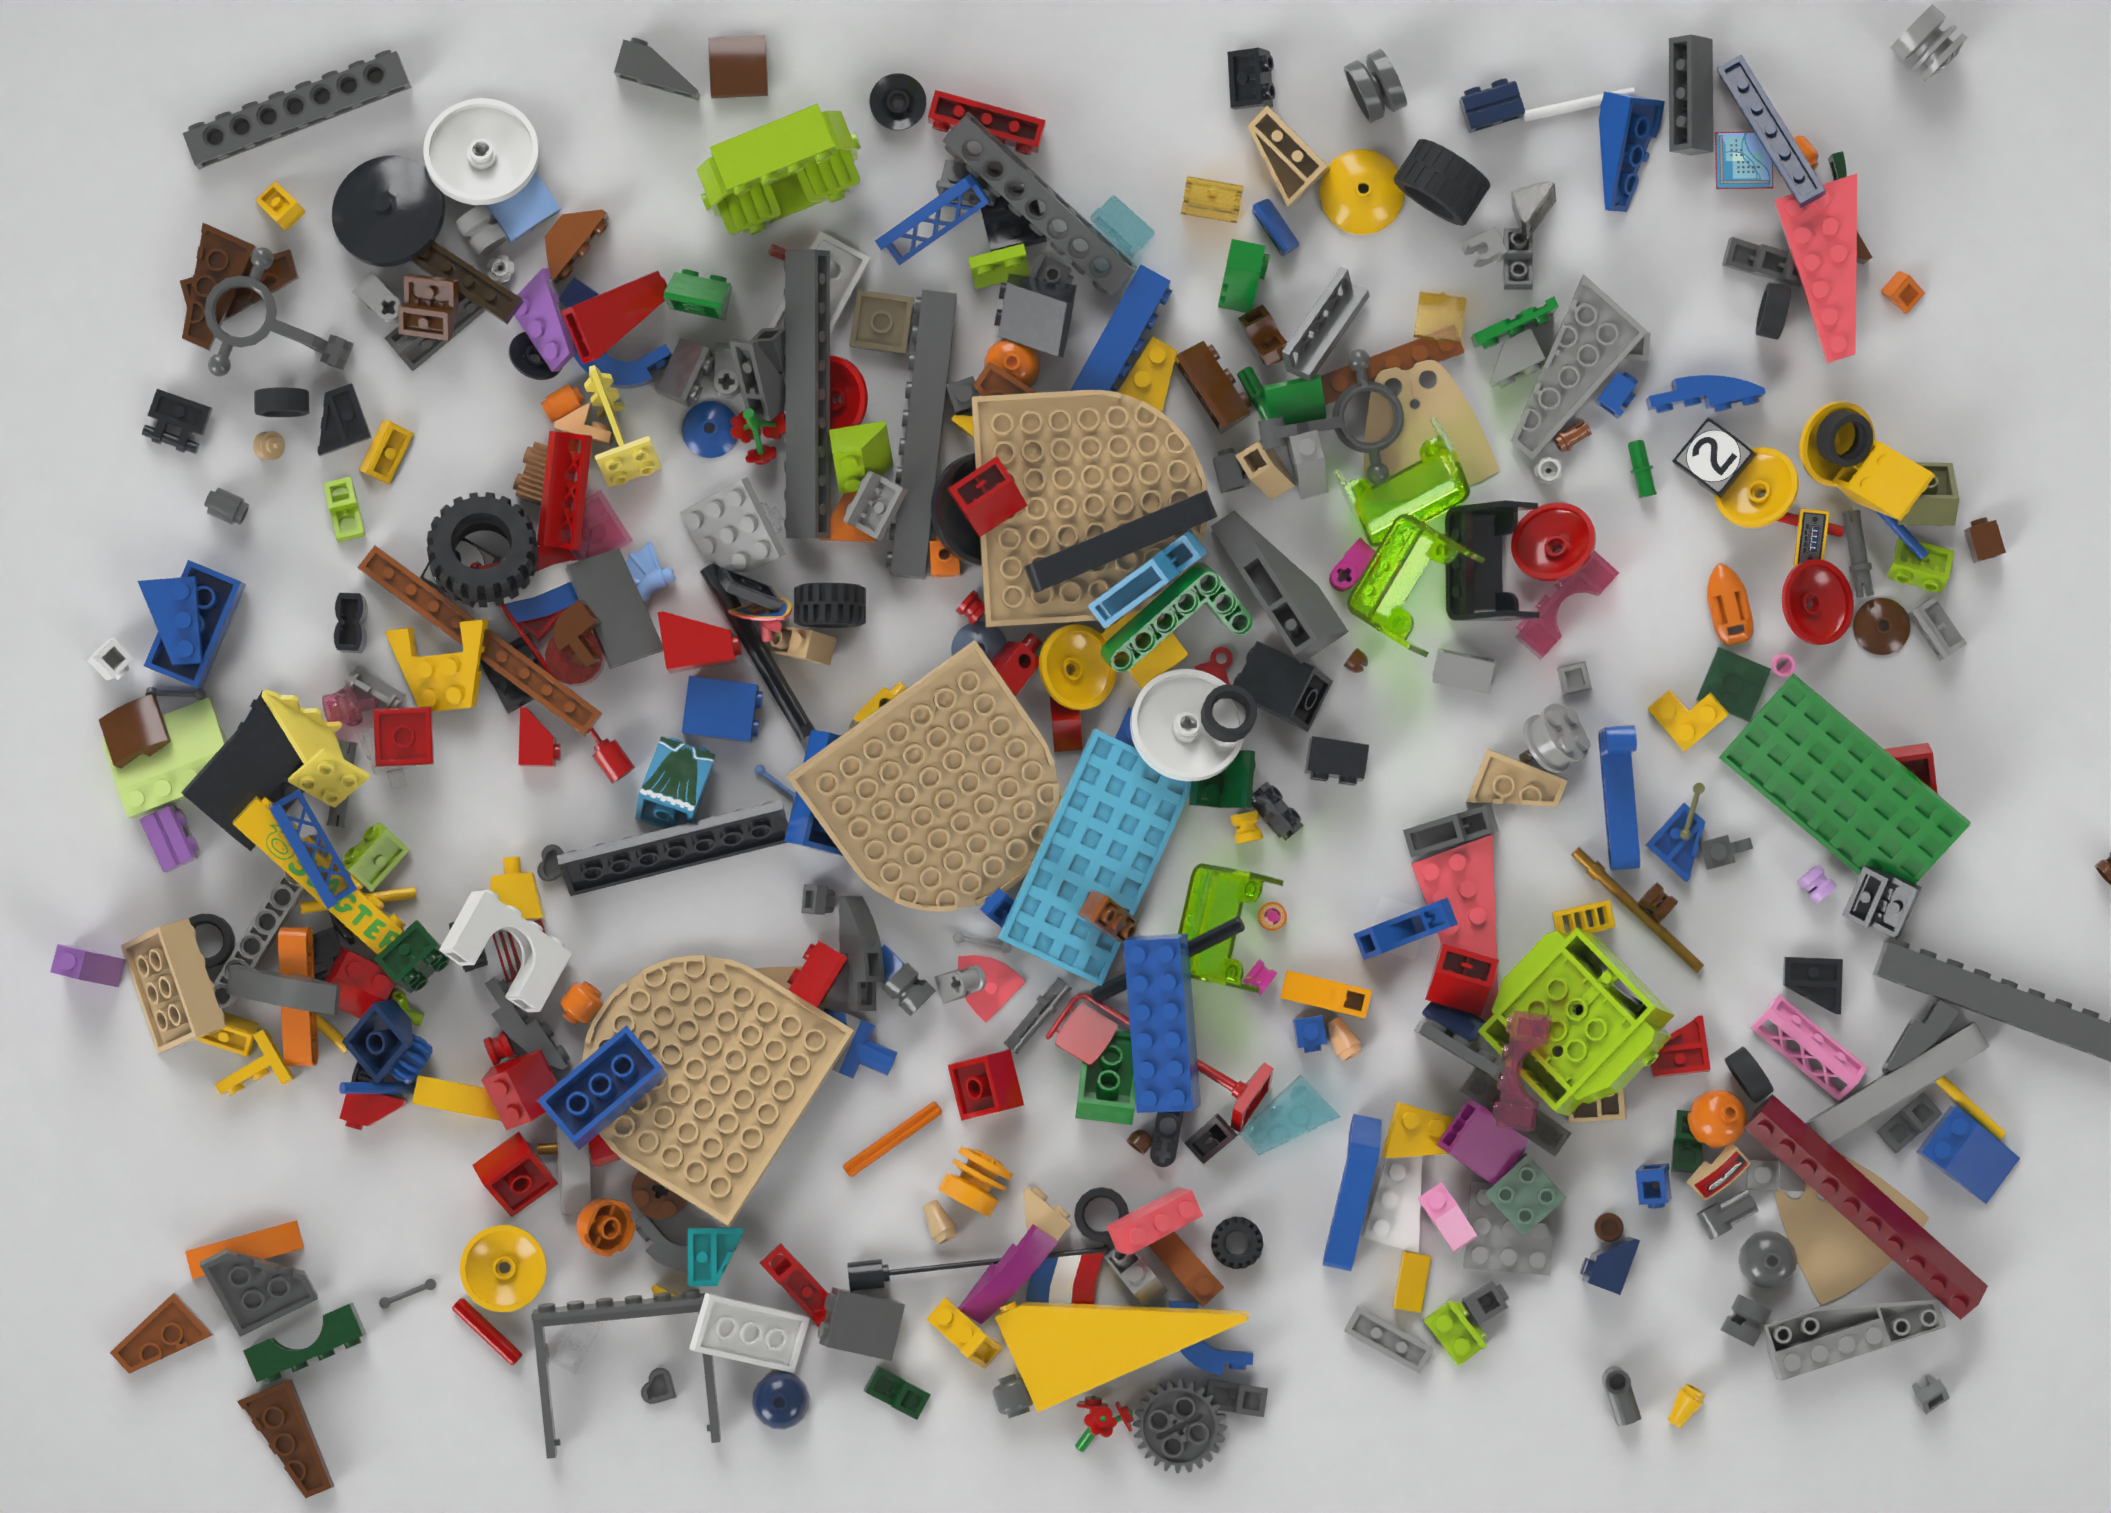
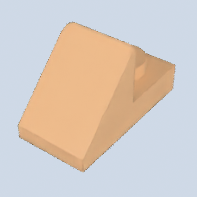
[553,402,614,446]

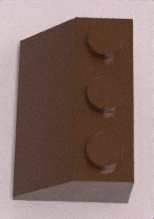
[1174,341,1252,434]

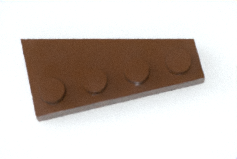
[182,223,256,351]
[180,249,299,322]
[237,1379,334,1498]

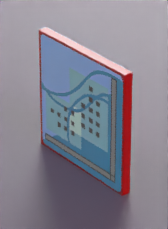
[1715,132,1773,189]

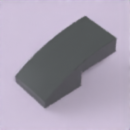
[1876,1092,1942,1153]
[1205,1379,1268,1417]

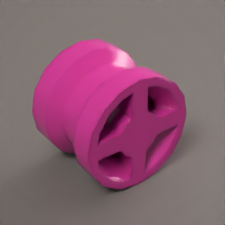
[1242,959,1277,995]

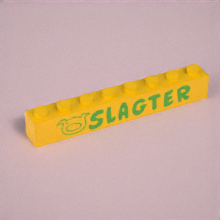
[233,796,406,955]

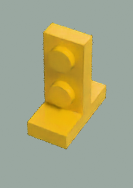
[214,1029,295,1096]
[926,1298,1003,1369]

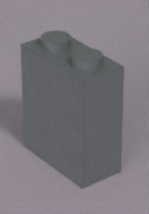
[818,1287,905,1361]

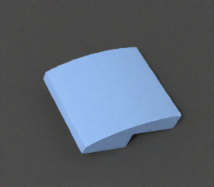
[487,171,561,243]

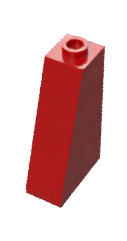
[561,271,667,364]

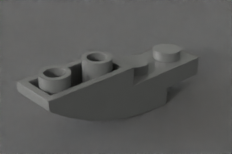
[839,896,885,1011]
[485,977,570,1070]

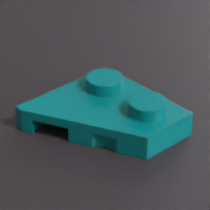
[688,1227,744,1286]

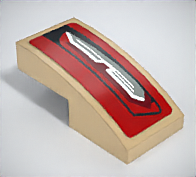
[1686,1144,1751,1201]

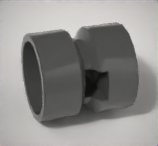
[882,962,936,1016]
[1720,1294,1772,1347]

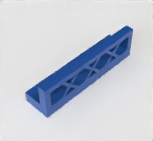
[875,173,991,266]
[269,789,357,909]

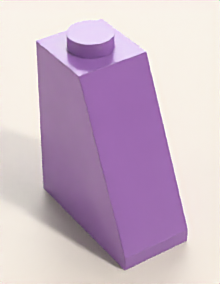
[50,944,125,987]

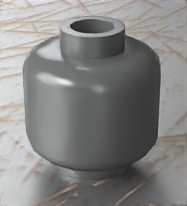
[993,1374,1033,1418]

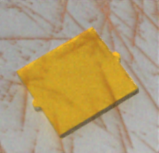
[1414,292,1466,343]

